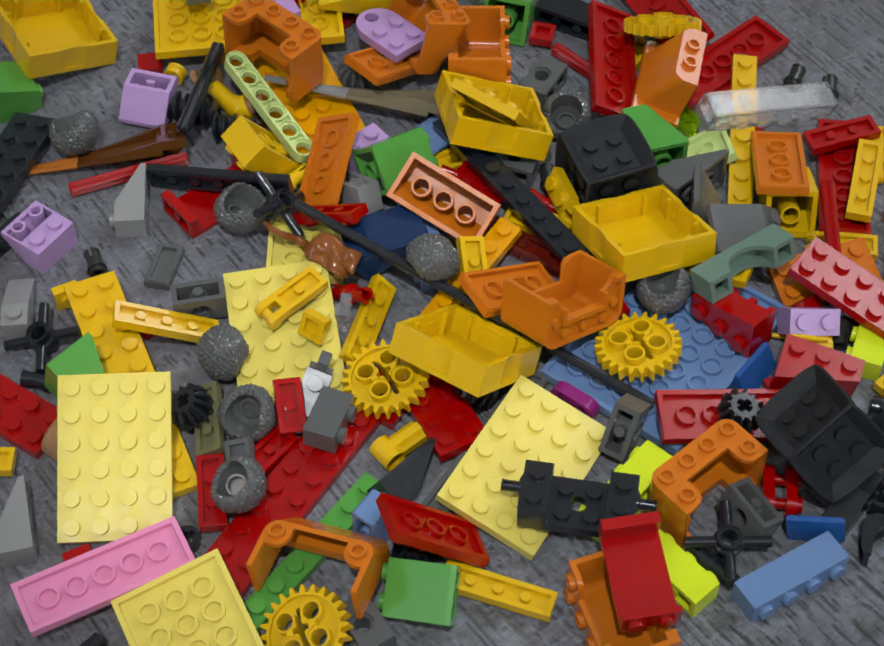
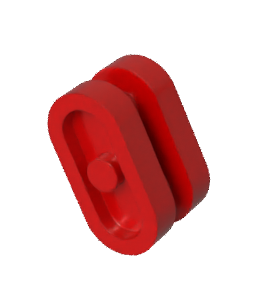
[760,465,803,518]

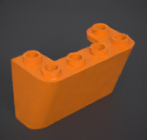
[389,0,470,74]

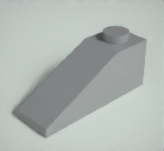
[109,163,149,238]
[339,169,384,214]
[0,278,36,341]
[0,475,38,568]

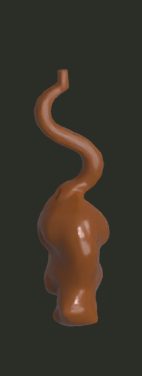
[263,221,362,278]

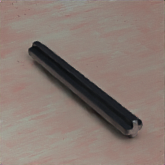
[177,41,225,135]

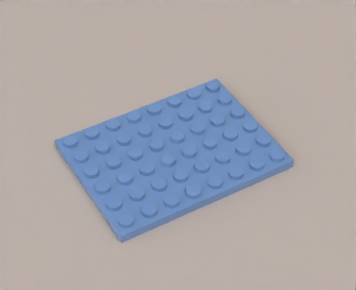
[540,275,787,455]

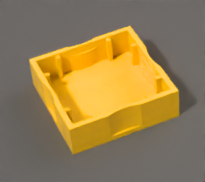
[0,0,118,79]
[434,70,554,161]
[572,184,717,282]
[389,304,543,397]

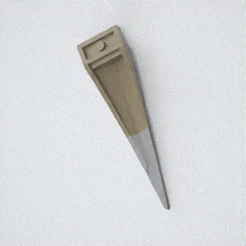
[264,74,441,120]

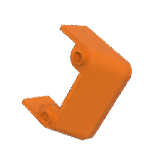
[246,517,390,619]

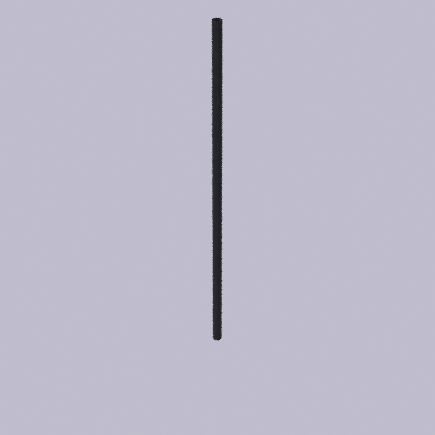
[293,199,655,410]

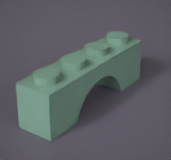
[690,223,796,304]

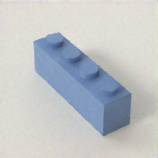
[731,531,850,623]

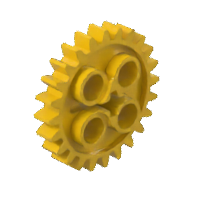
[624,12,702,39]
[594,312,682,382]
[341,339,430,419]
[260,584,354,646]

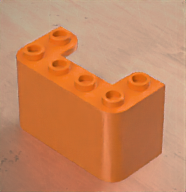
[222,0,323,103]
[448,5,511,84]
[501,250,627,350]
[646,419,768,549]
[563,551,681,646]

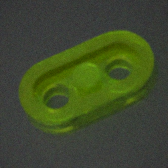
[676,105,701,136]

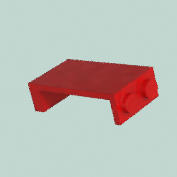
[161,154,243,239]
[598,511,683,633]

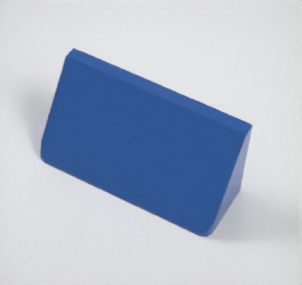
[731,342,776,389]
[786,515,846,542]

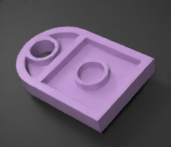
[356,8,425,63]

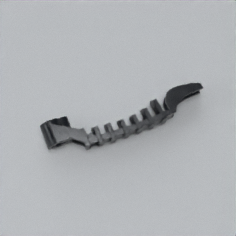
[858,394,884,567]

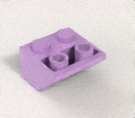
[118,68,180,128]
[1,200,78,274]

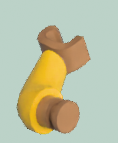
[190,67,265,120]

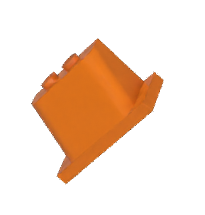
[631,29,708,128]

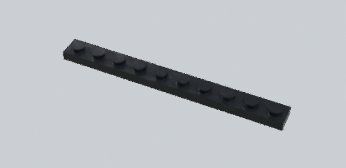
[432,118,596,262]

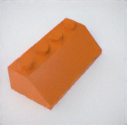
[386,152,501,238]

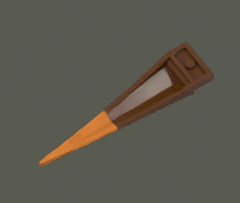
[28,122,187,175]

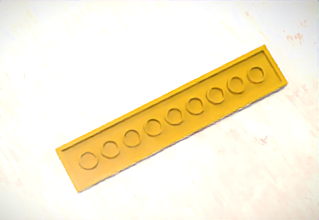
[64,271,197,499]

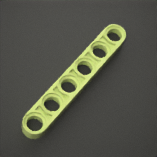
[224,50,312,163]

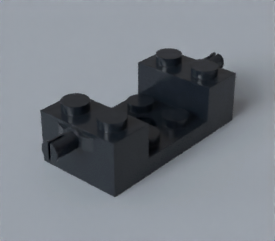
[501,460,658,538]

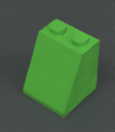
[484,0,539,47]
[0,61,44,124]
[622,104,689,168]
[352,126,438,196]
[44,332,105,400]
[378,557,461,626]

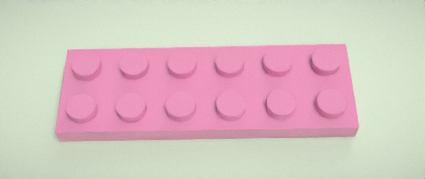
[10,516,195,638]

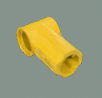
[369,421,427,472]

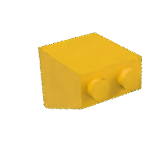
[758,167,819,238]

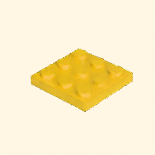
[450,77,532,129]

